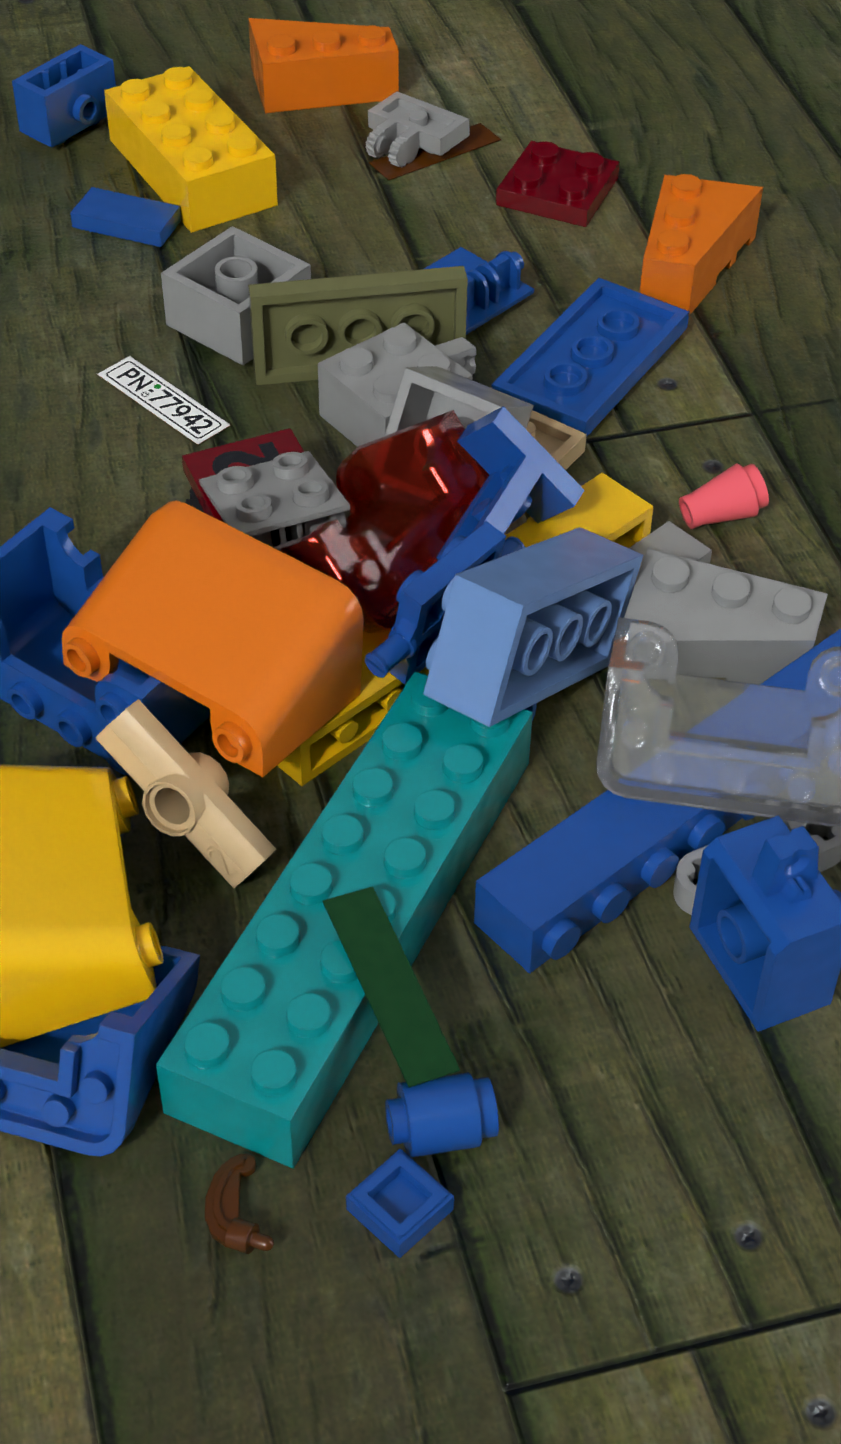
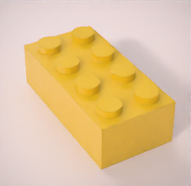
[104,66,278,233]

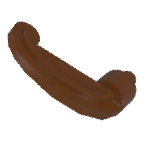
[205,1154,274,1254]

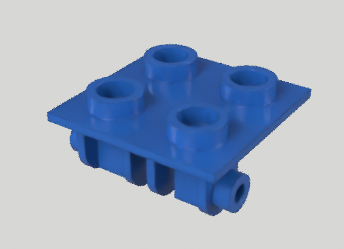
[424,247,534,335]

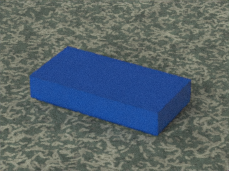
[70,187,182,247]

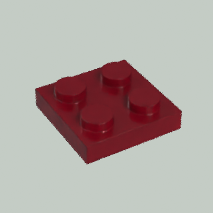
[496,141,620,227]

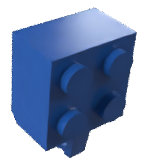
[689,815,841,1032]

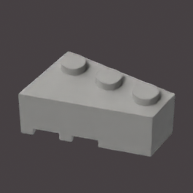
[610,548,828,685]

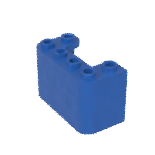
[0,507,210,775]

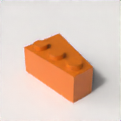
[248,18,399,113]
[640,174,763,316]

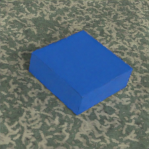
[346,1149,454,1258]

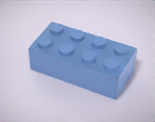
[423,527,643,727]

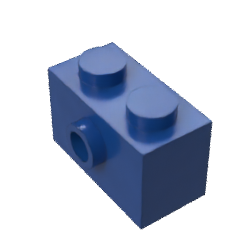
[12,44,116,148]

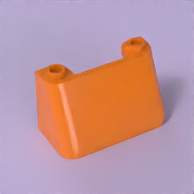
[62,500,364,778]

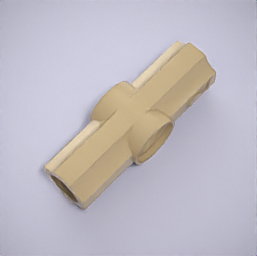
[95,699,276,888]

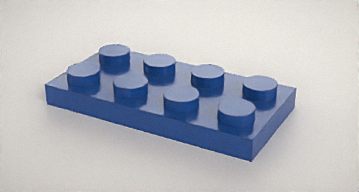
[491,278,689,437]

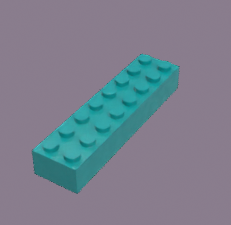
[156,672,533,1169]

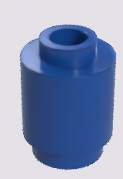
[385,1072,499,1158]

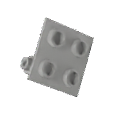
[199,451,350,551]

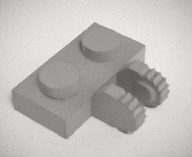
[365,91,470,168]

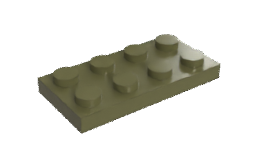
[248,266,468,385]

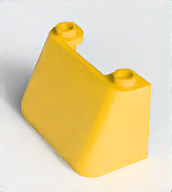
[0,764,163,1048]

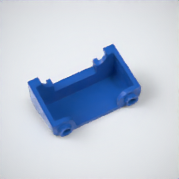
[0,946,200,1157]

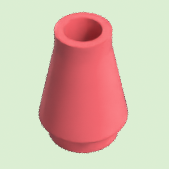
[679,463,769,529]

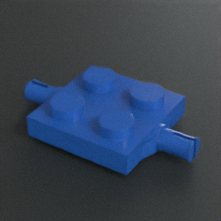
[365,521,526,684]

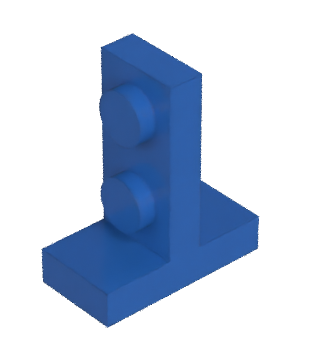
[436,406,585,560]

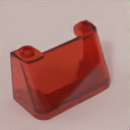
[273,410,489,633]

